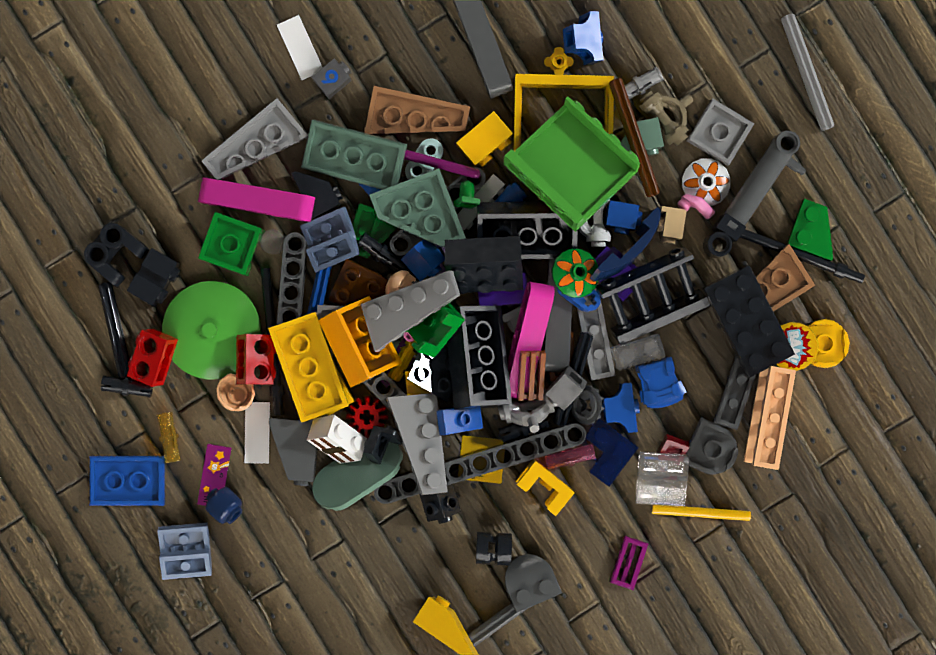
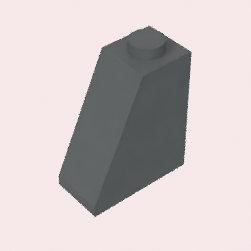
[269,417,318,486]

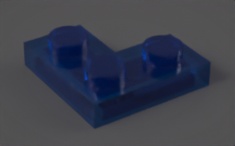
[585,418,639,487]

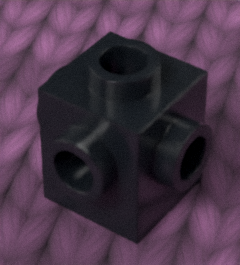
[419,484,461,524]

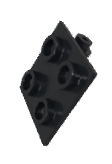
[407,346,452,402]

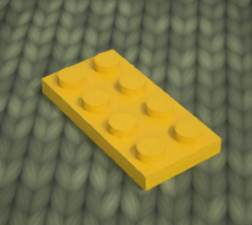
[268,312,349,423]

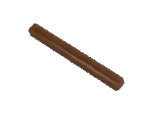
[609,78,660,197]

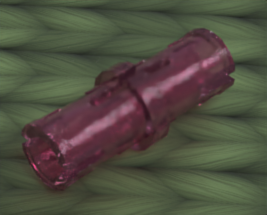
[544,444,596,471]

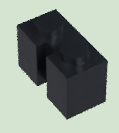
[126,248,181,306]

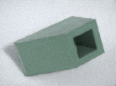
[621,117,664,156]

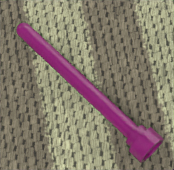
[404,150,480,179]

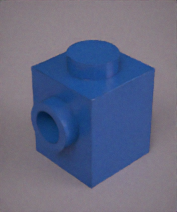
[604,200,642,235]
[401,239,445,281]

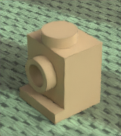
[657,206,687,244]

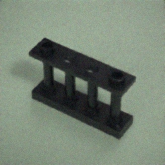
[595,247,710,345]

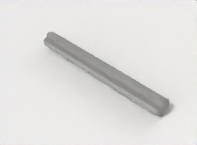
[781,14,834,131]

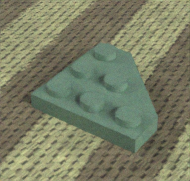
[369,169,466,248]

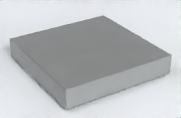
[686,98,754,166]

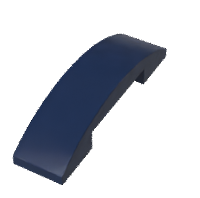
[590,207,661,282]

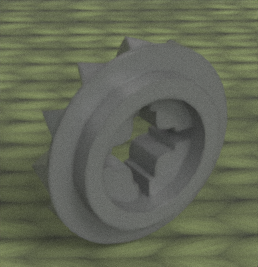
[571,385,605,425]

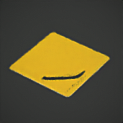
[458,436,506,484]

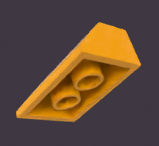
[318,296,402,388]

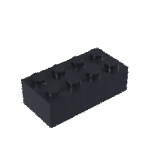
[477,201,578,259]
[702,265,795,377]
[447,306,512,410]

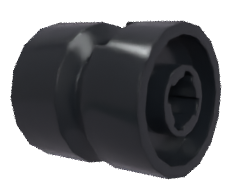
[476,532,512,566]

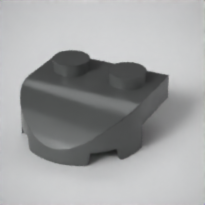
[504,554,562,613]

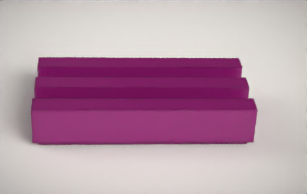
[609,535,648,590]

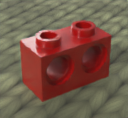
[127,329,178,387]
[236,334,276,385]

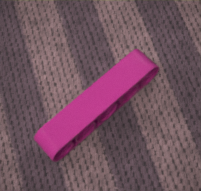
[198,177,315,222]
[507,282,555,401]

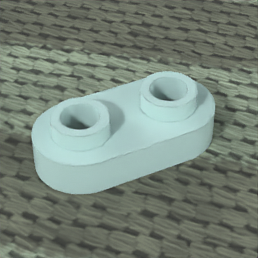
[405,138,443,180]

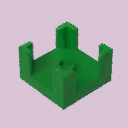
[198,212,265,276]
[406,303,465,358]

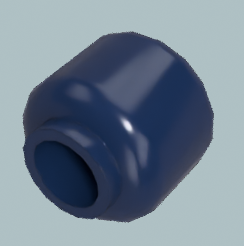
[206,487,243,524]

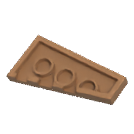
[364,86,470,134]
[756,244,815,312]

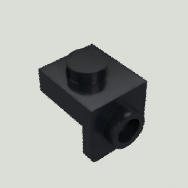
[363,425,403,464]

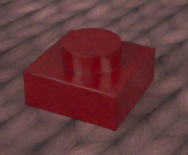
[656,434,689,466]

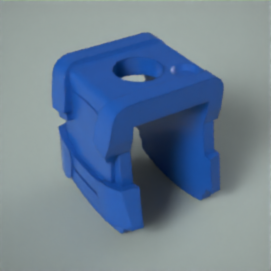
[635,356,687,408]

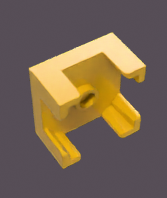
[515,459,575,516]

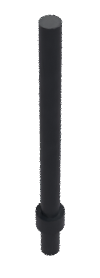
[740,229,865,284]
[260,268,285,416]

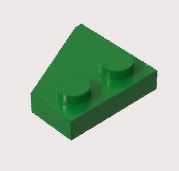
[786,199,833,261]
[352,203,397,258]

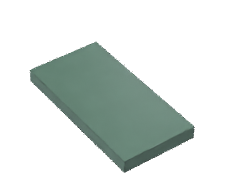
[301,120,407,190]

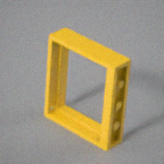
[513,74,614,151]

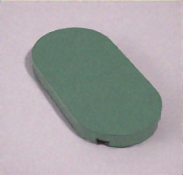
[312,442,403,511]

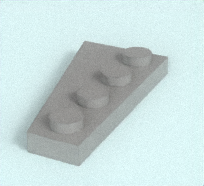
[202,98,308,180]
[361,270,460,352]
[386,393,448,495]

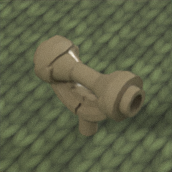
[639,91,693,146]

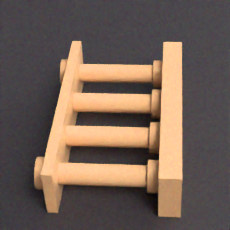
[743,366,796,470]

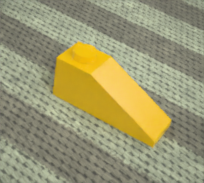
[413,595,479,655]

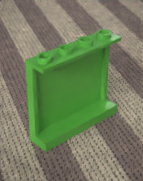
[504,96,640,232]

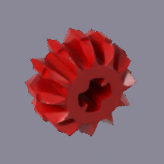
[346,396,388,438]

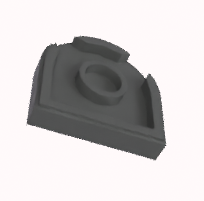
[682,417,738,475]

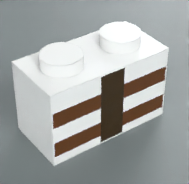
[307,415,367,464]

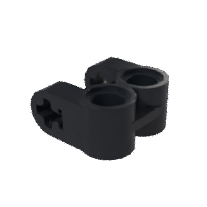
[84,223,150,287]

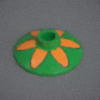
[552,249,598,298]

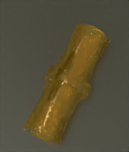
[157,412,181,463]

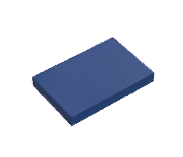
[90,456,165,506]

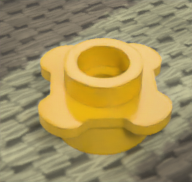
[544,47,574,75]

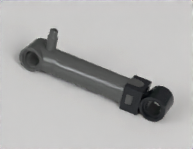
[703,131,806,258]

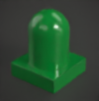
[454,181,480,209]

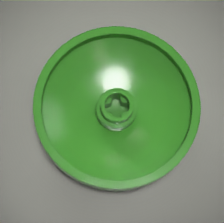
[162,281,262,379]

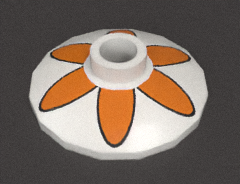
[682,158,730,206]

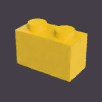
[456,111,513,167]

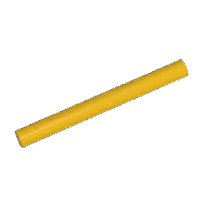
[652,504,751,521]

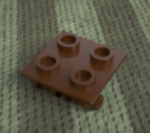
[328,259,389,306]

